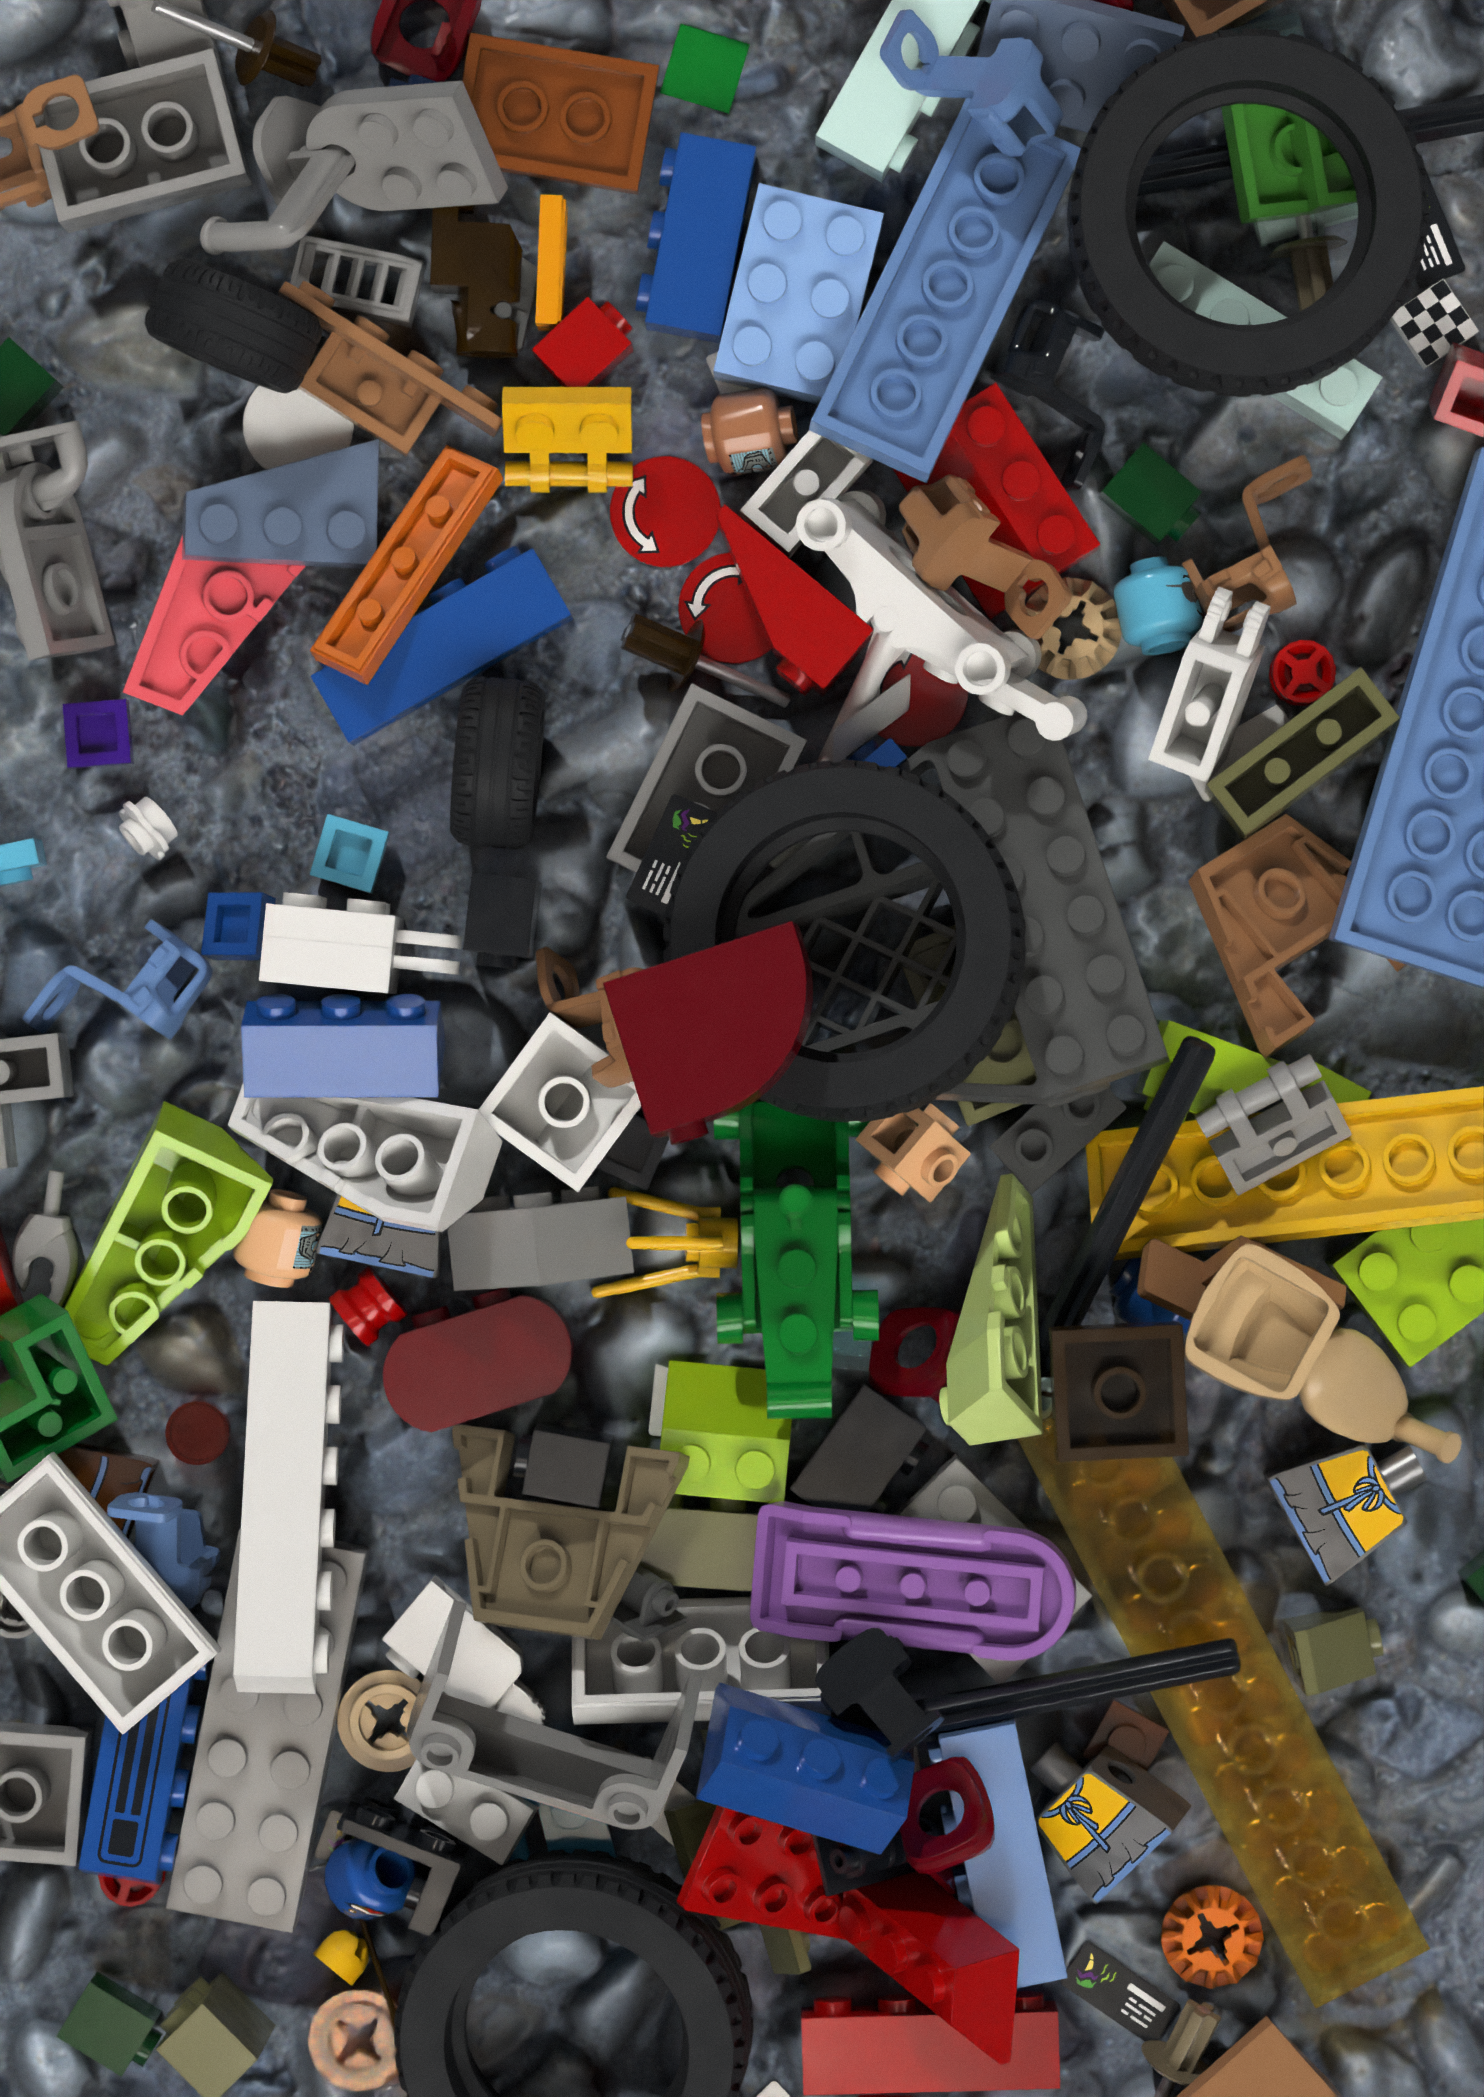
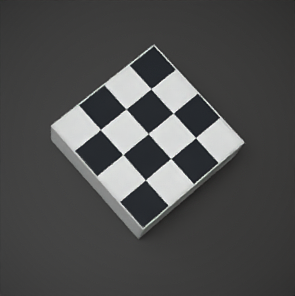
[1390,279,1479,370]

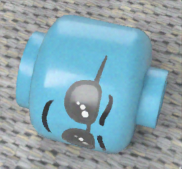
[1114,556,1203,656]

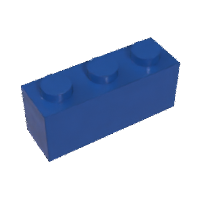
[635,132,757,343]

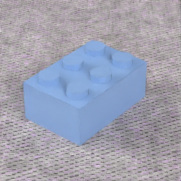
[713,183,884,405]

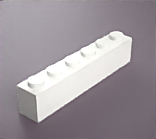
[233,1301,344,1694]

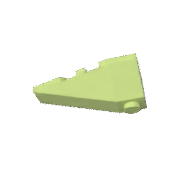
[939,1173,1043,1446]

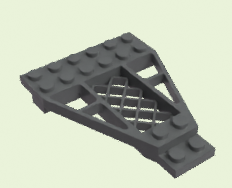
[735,712,1170,1109]

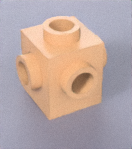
[855,1103,971,1203]

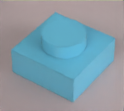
[309,814,390,894]
[0,838,47,886]

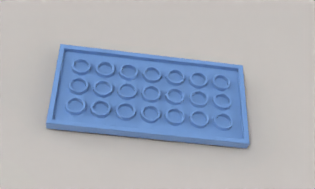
[1328,447,1484,989]

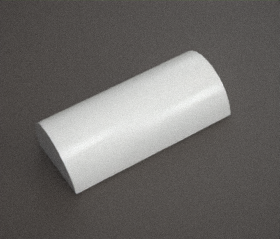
[0,1452,222,1735]
[572,1597,831,1725]

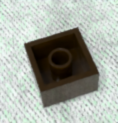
[1048,1321,1189,1462]

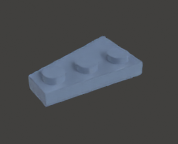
[182,439,379,569]

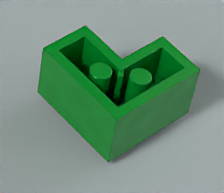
[0,1293,118,1483]

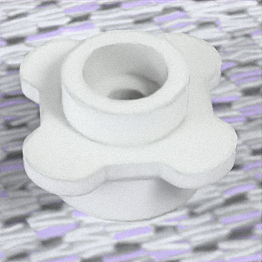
[119,797,178,860]

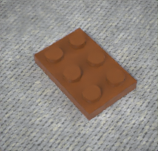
[462,33,660,195]

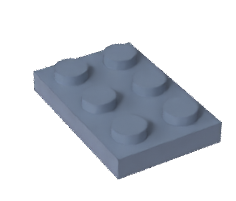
[971,0,1185,133]

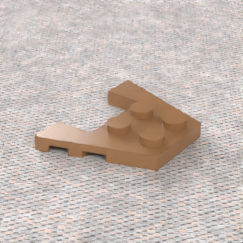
[1188,814,1407,1059]

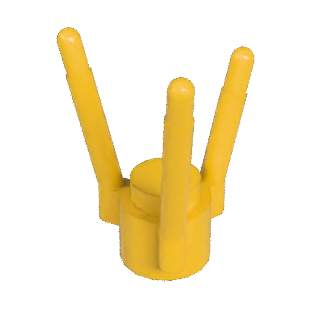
[591,1187,738,1298]

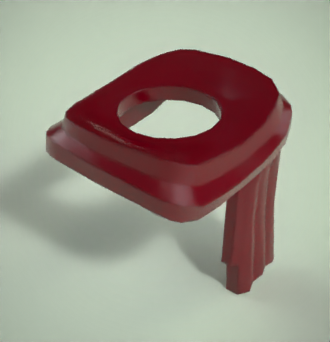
[370,0,482,82]
[868,1307,961,1405]
[900,1757,995,1895]

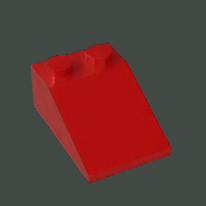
[716,504,874,697]

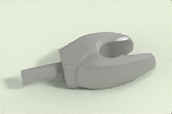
[12,1170,78,1308]

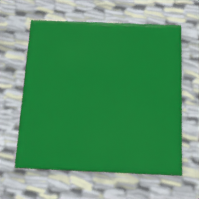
[660,24,750,114]

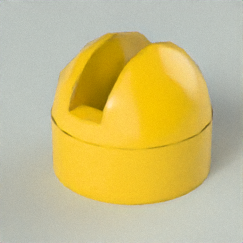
[313,1929,369,1986]

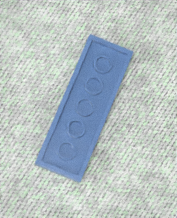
[809,98,1081,483]

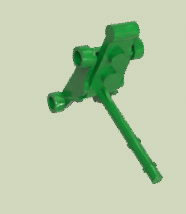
[714,1101,879,1419]

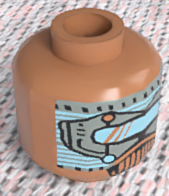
[701,387,798,476]

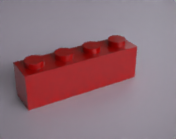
[801,1991,1060,2096]

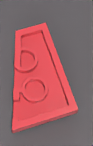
[122,533,305,715]

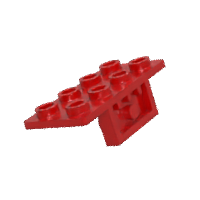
[677,1805,846,1940]

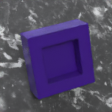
[62,699,134,769]

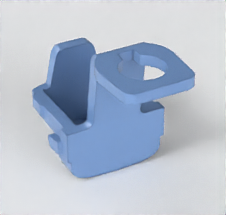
[880,9,1063,157]
[23,919,213,1040]
[107,1492,220,1610]

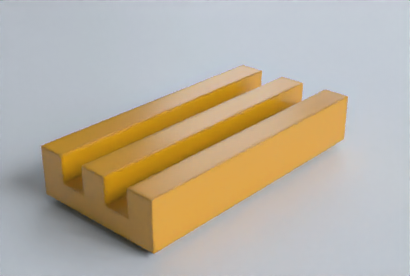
[535,194,568,331]

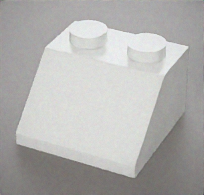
[479,1011,641,1192]

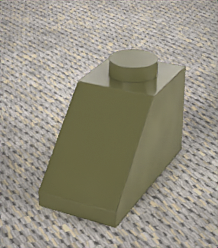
[1283,1605,1384,1696]

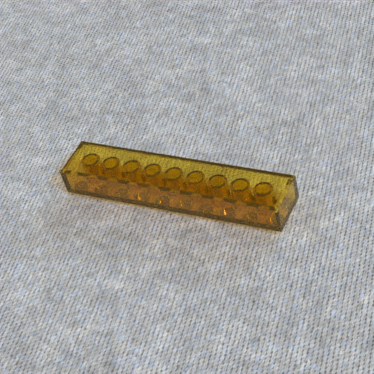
[1017,1412,1430,2008]

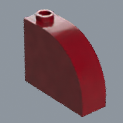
[603,921,813,1145]

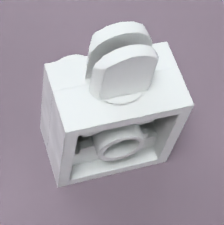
[259,892,463,994]

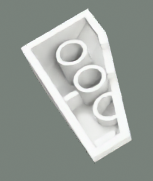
[228,1084,503,1232]

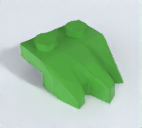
[1221,104,1357,224]

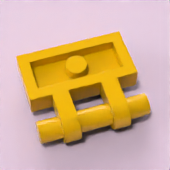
[502,387,633,493]

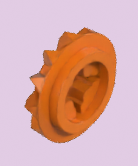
[1161,1885,1264,1989]

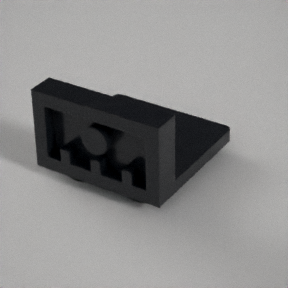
[336,1797,469,1936]

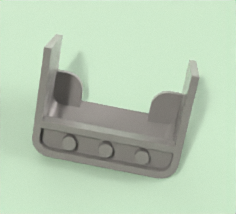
[407,1600,702,1830]

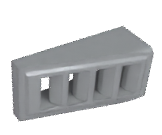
[290,235,426,328]

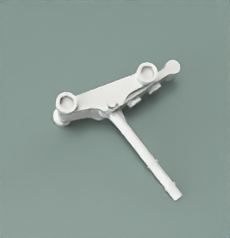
[769,489,1087,869]

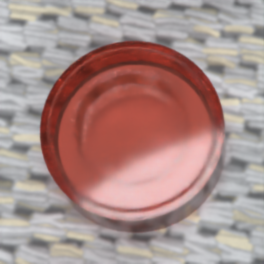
[165,1400,231,1465]

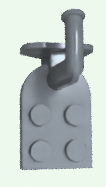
[200,81,508,255]
[0,421,115,661]

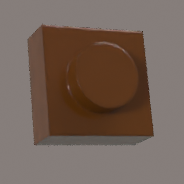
[1081,1699,1169,1771]

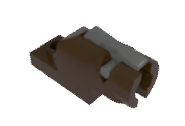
[430,205,537,359]

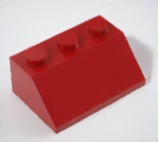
[891,382,1101,620]
[839,1871,1020,2066]

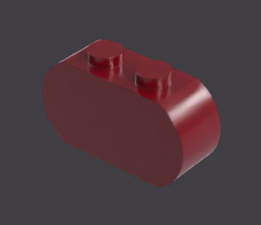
[383,1288,574,1433]

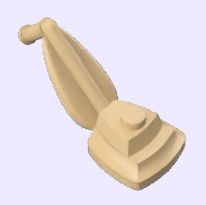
[1184,1244,1462,1463]

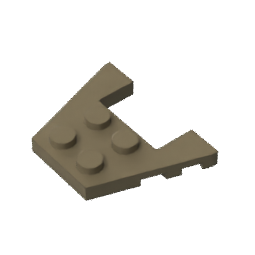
[452,1424,690,1640]

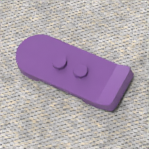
[750,1501,1077,1661]

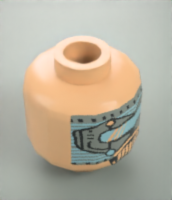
[233,1189,323,1288]

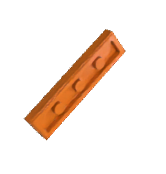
[310,445,503,685]

